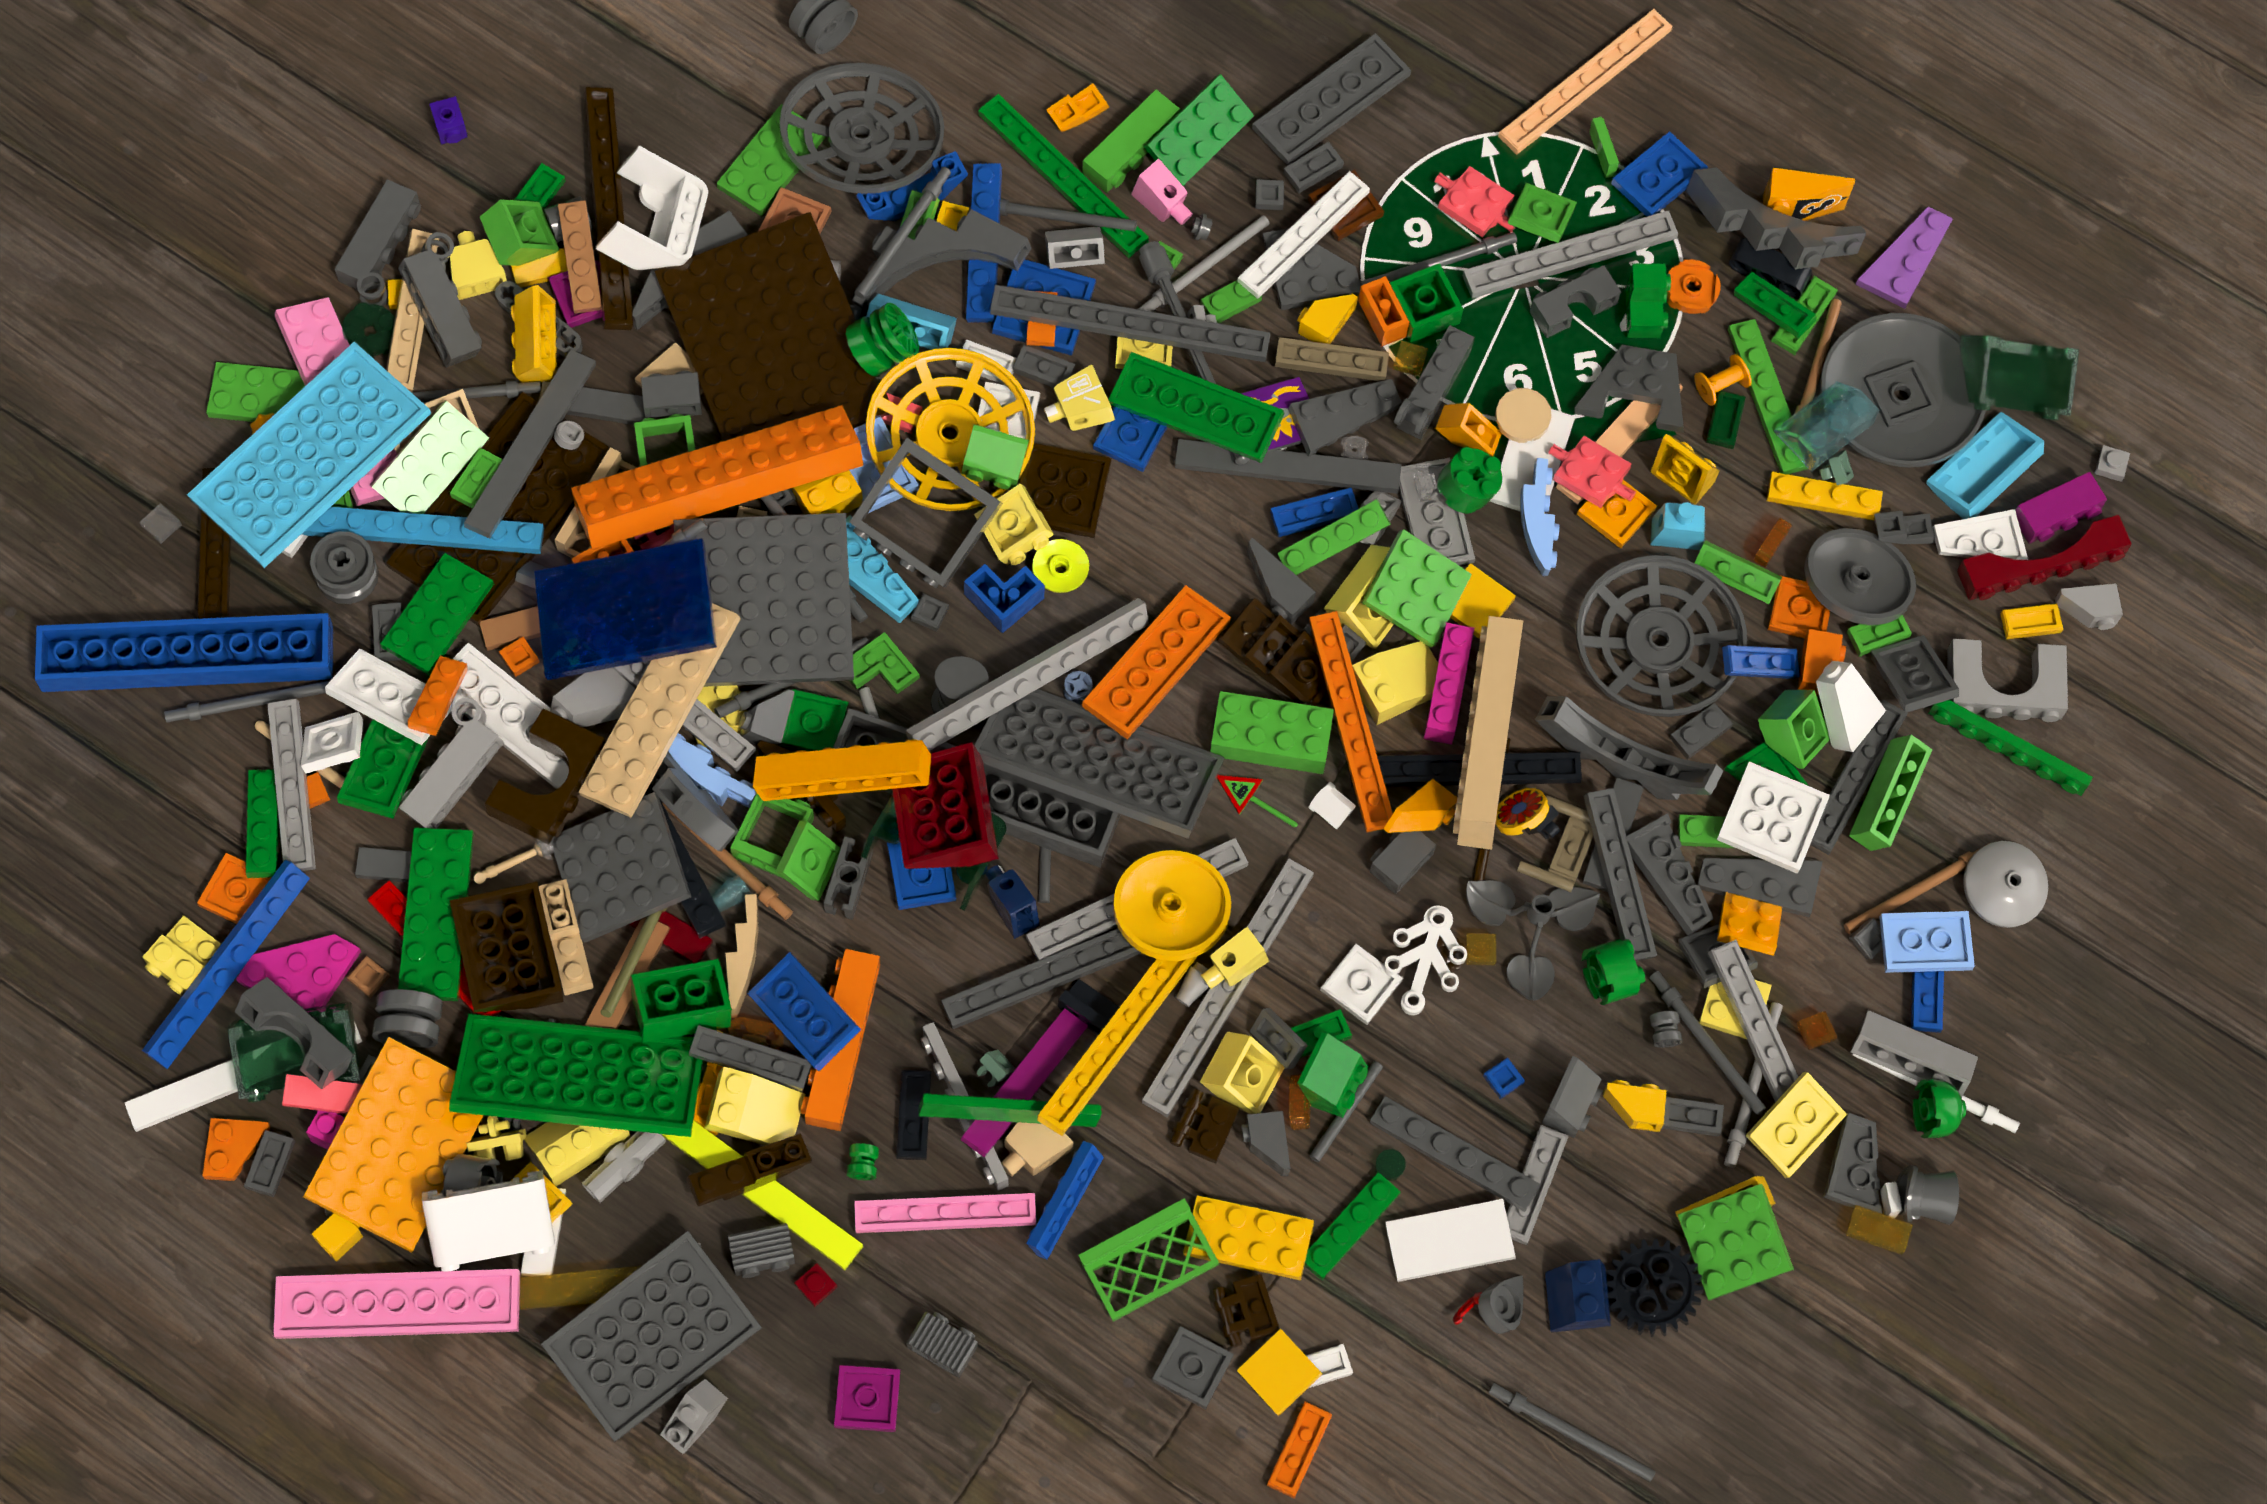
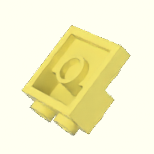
[974,484,1054,565]
[143,916,221,995]

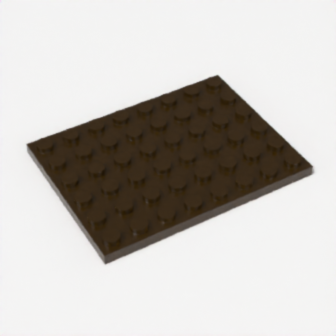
[654,212,890,441]

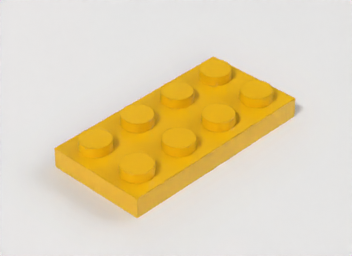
[1183,1195,1314,1280]

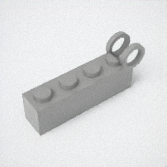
[399,697,504,829]

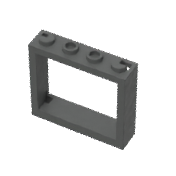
[849,438,1003,588]

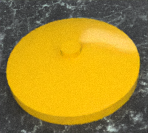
[1113,850,1231,961]

